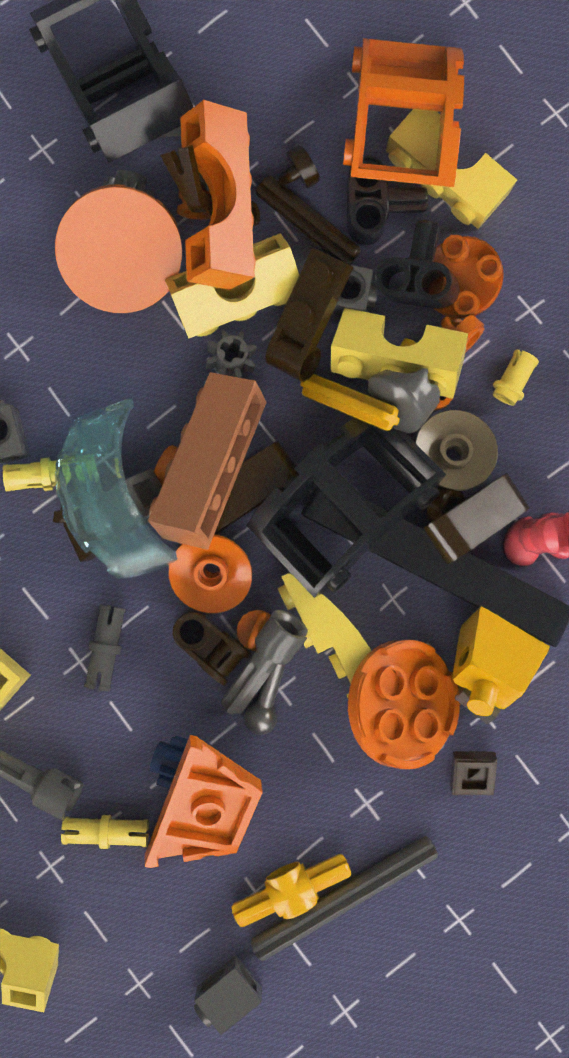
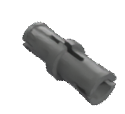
[84,604,126,691]

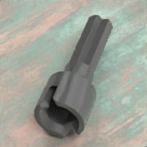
[221,610,308,715]
[0,750,84,821]

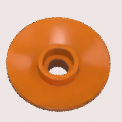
[168,534,252,613]

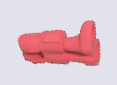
[503,512,569,566]

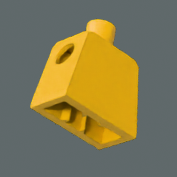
[452,606,550,716]

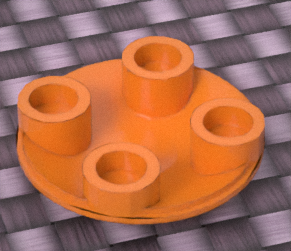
[429,235,504,319]

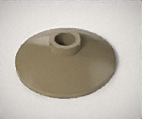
[415,410,498,491]

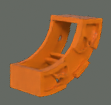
[343,38,464,187]

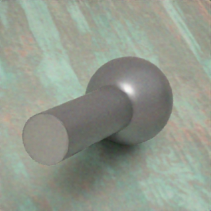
[244,664,286,735]

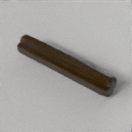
[256,176,361,265]

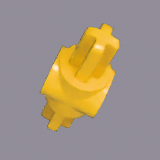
[231,854,351,927]

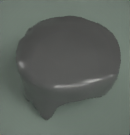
[368,368,440,433]

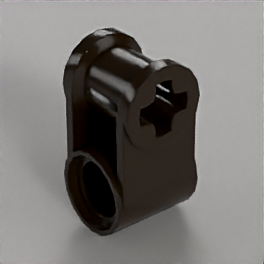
[172,611,252,686]

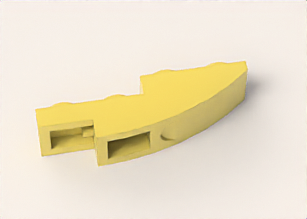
[277,573,371,697]

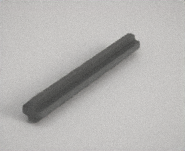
[251,836,438,961]

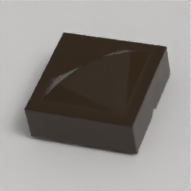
[450,751,497,795]

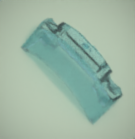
[55,398,178,579]

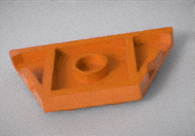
[145,735,263,868]

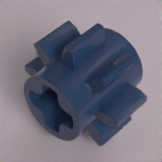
[150,735,188,789]

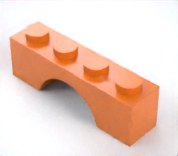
[180,100,256,290]

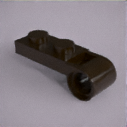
[265,247,354,382]

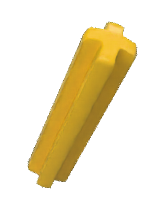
[300,374,400,431]

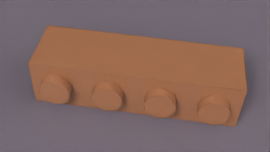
[148,372,267,550]

